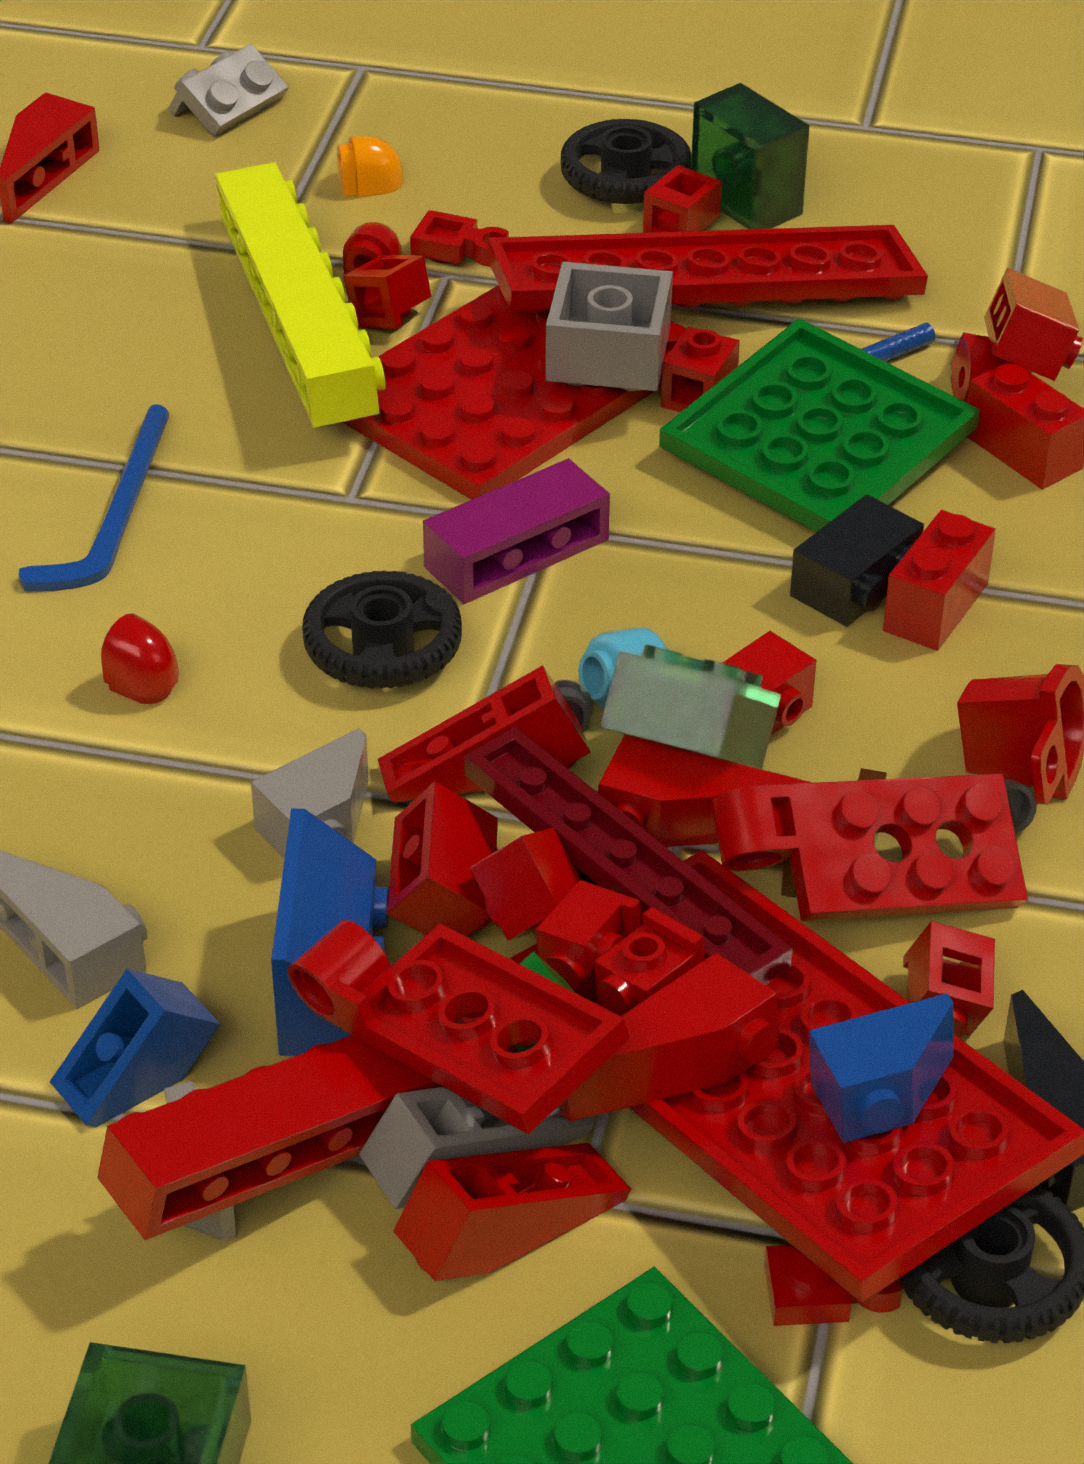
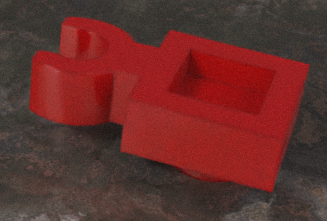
[410,210,509,267]
[764,1245,902,1326]

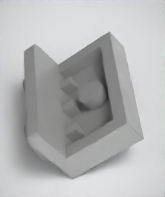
[168,44,289,137]

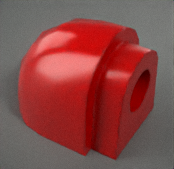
[343,222,402,275]
[950,332,1007,403]
[101,613,179,704]

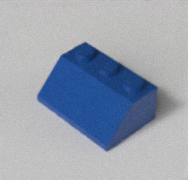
[271,808,389,1056]

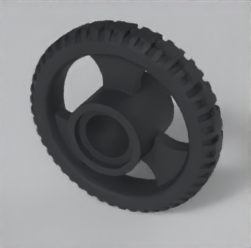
[561,119,692,204]
[302,570,462,689]
[899,1185,1084,1343]

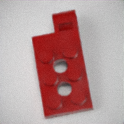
[711,773,1028,921]
[287,920,629,1135]

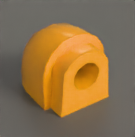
[337,136,403,197]

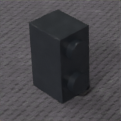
[790,494,924,627]

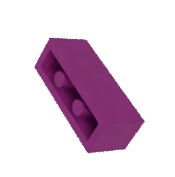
[423,458,610,604]

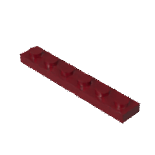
[464,727,793,984]

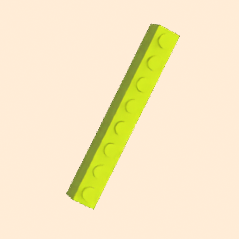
[215,162,386,428]

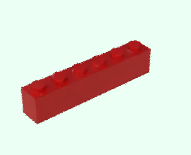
[97,1016,519,1241]

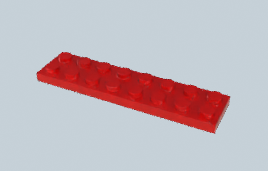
[486,225,928,314]

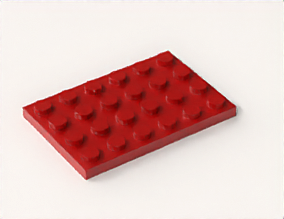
[342,285,686,500]

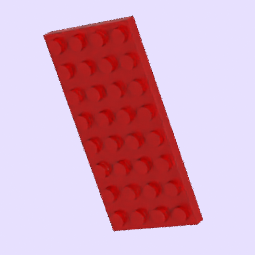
[509,850,1084,1303]

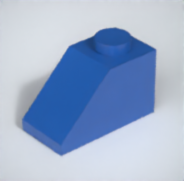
[50,969,221,1127]
[809,993,954,1143]

